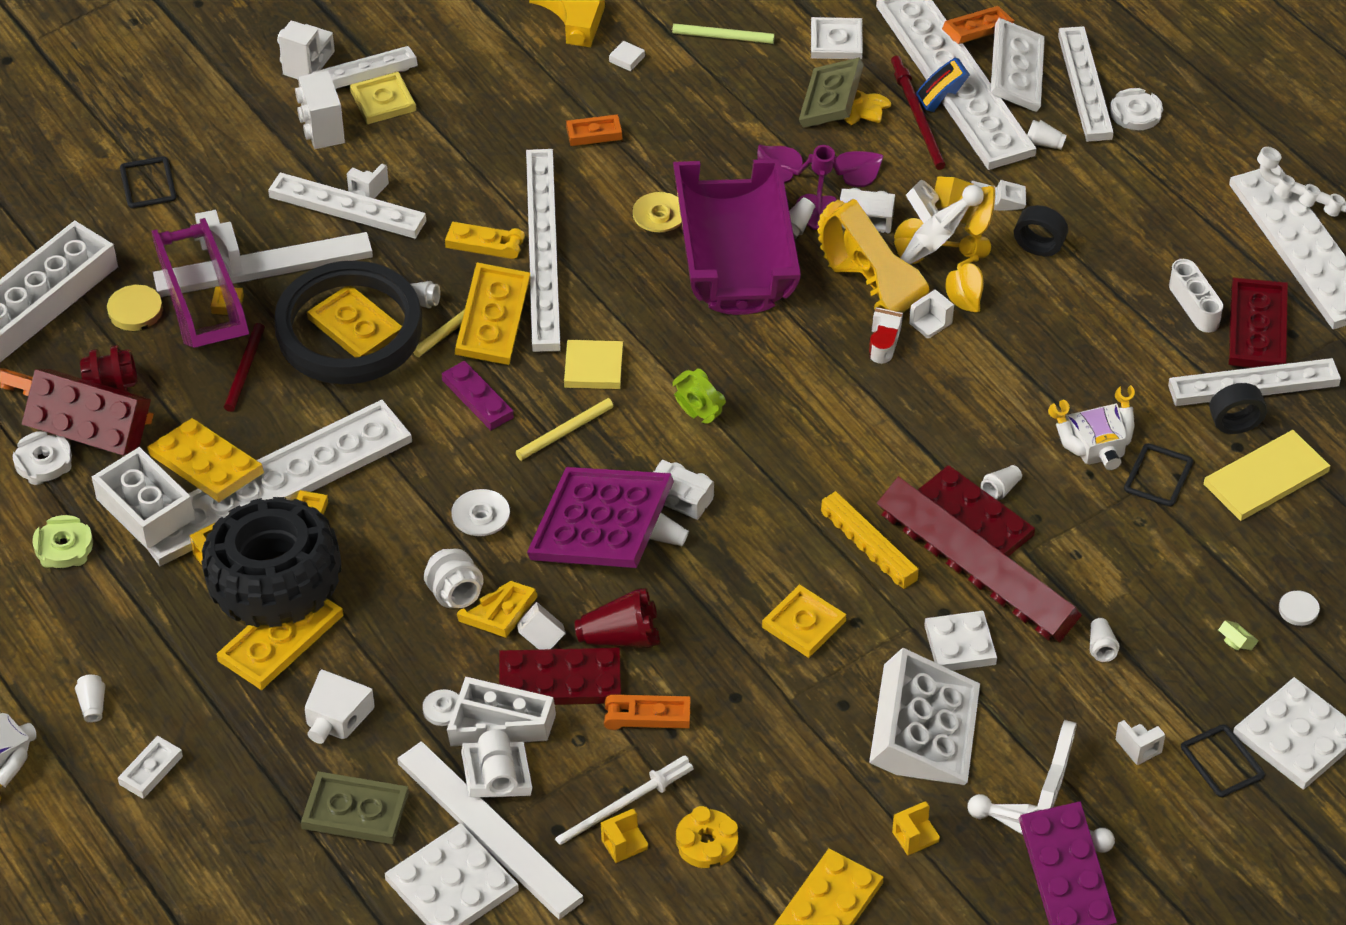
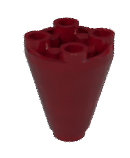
[575,588,660,648]

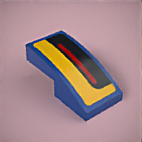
[916,57,970,112]

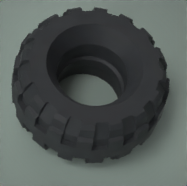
[201,497,341,628]

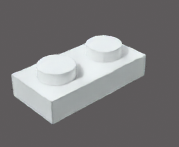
[118,736,183,799]

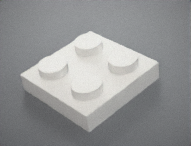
[924,611,997,671]

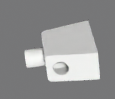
[305,669,375,744]

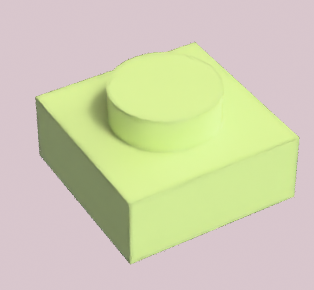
[1218,621,1259,650]

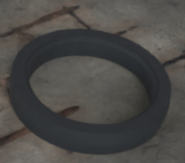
[275,261,422,384]

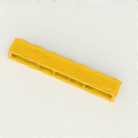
[821,491,919,589]

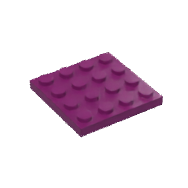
[527,467,674,568]

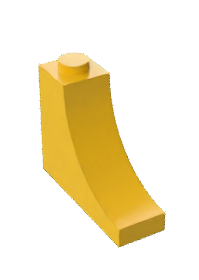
[529,0,605,47]

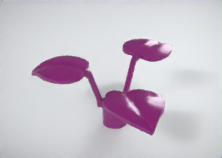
[757,145,883,230]

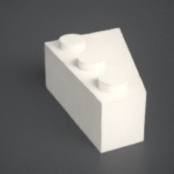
[447,677,556,746]

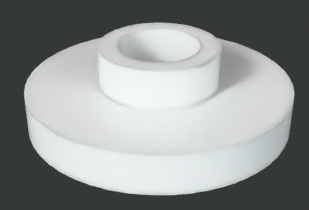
[1279,591,1320,626]
[423,689,459,726]

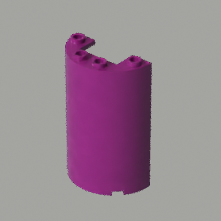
[673,159,801,315]

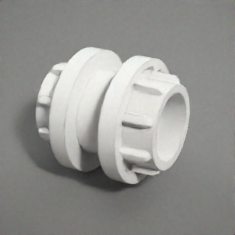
[424,549,483,608]

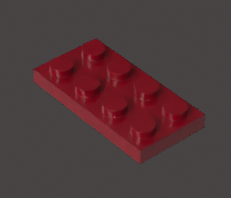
[1228,277,1288,368]
[918,465,1035,557]
[499,648,621,705]

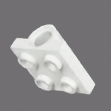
[461,730,532,797]

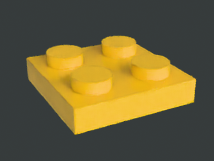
[762,584,846,658]

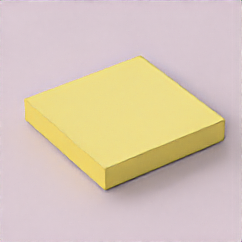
[350,72,416,124]
[564,340,623,389]

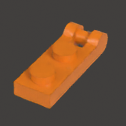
[604,695,690,730]

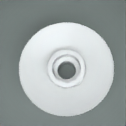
[452,489,510,536]

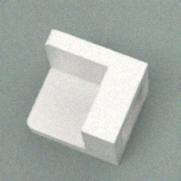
[347,164,389,199]
[909,290,954,338]
[517,602,565,650]
[1115,720,1165,765]

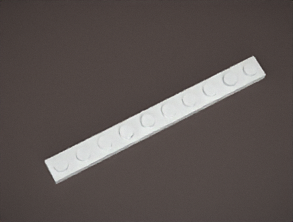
[526,149,560,352]

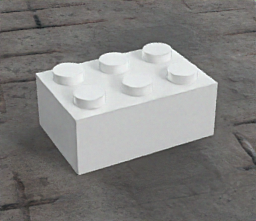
[92,447,195,549]

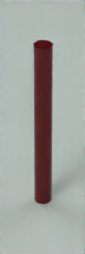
[224,323,265,412]

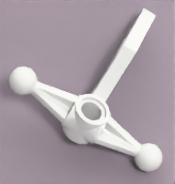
[900,180,984,264]
[967,720,1115,853]

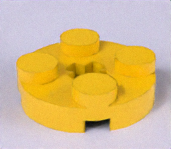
[676,806,738,868]

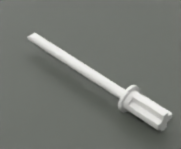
[555,756,693,845]

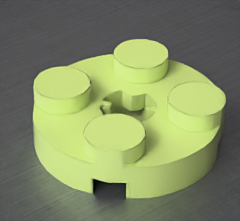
[33,515,93,568]

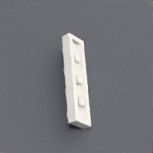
[311,46,418,90]

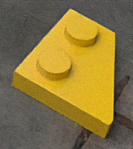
[457,581,538,638]

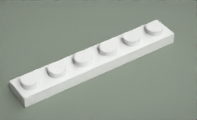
[1058,26,1113,142]
[269,172,426,239]
[1168,358,1341,406]

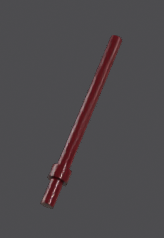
[891,55,946,170]

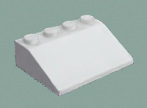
[869,648,980,785]

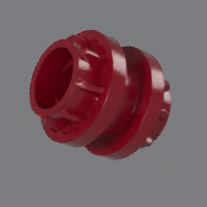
[80,345,138,392]

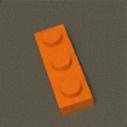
[942,6,1015,44]

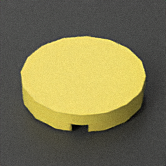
[107,285,163,331]

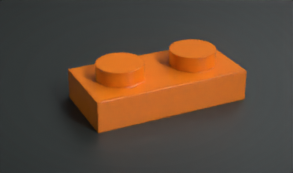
[566,114,622,146]

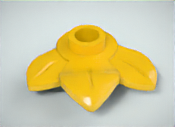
[844,90,891,125]

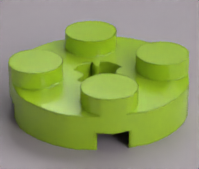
[673,369,726,423]

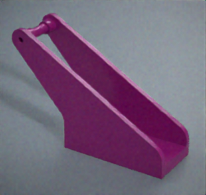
[152,218,249,348]

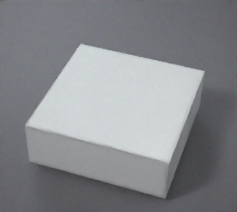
[609,41,645,71]

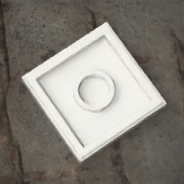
[811,17,862,59]

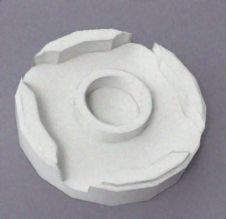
[1110,88,1163,130]

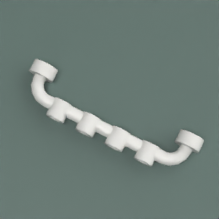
[1257,147,1346,216]

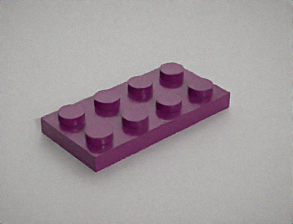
[1018,801,1117,925]

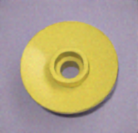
[633,192,682,232]

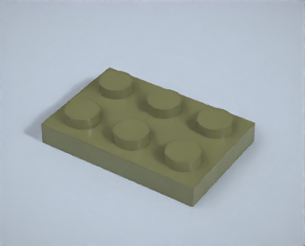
[799,57,864,128]
[301,771,409,844]

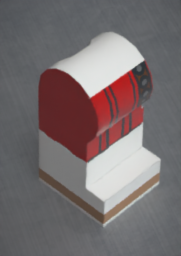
[869,307,903,364]

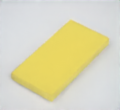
[1204,430,1330,521]

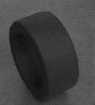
[1013,205,1068,257]
[1209,383,1267,434]

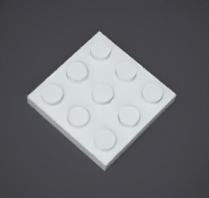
[1233,677,1346,790]
[385,823,519,925]

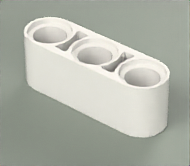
[1169,259,1223,333]

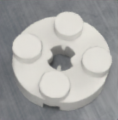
[13,431,72,485]

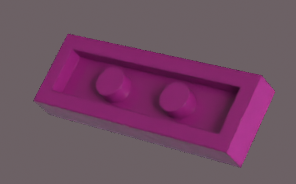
[442,361,514,431]

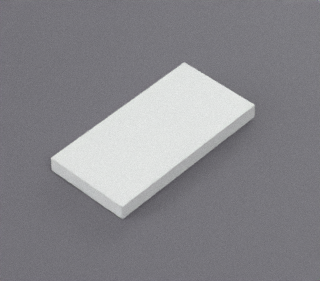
[990,18,1045,112]

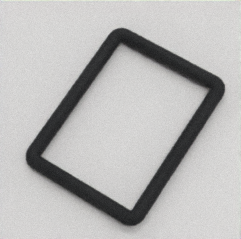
[120,156,176,208]
[1124,443,1193,506]
[1181,724,1265,797]

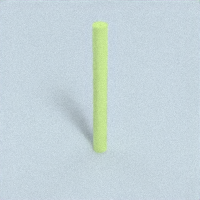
[672,24,775,44]

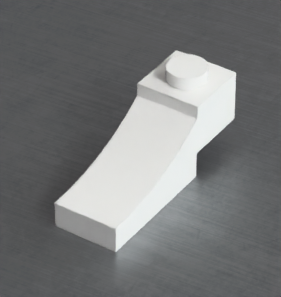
[194,210,243,274]

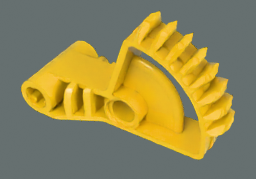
[817,199,929,313]

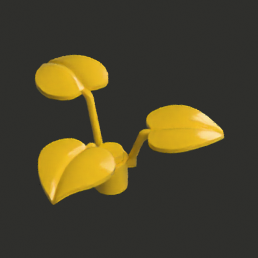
[894,186,995,312]

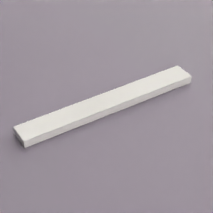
[153,232,373,297]
[398,741,583,920]

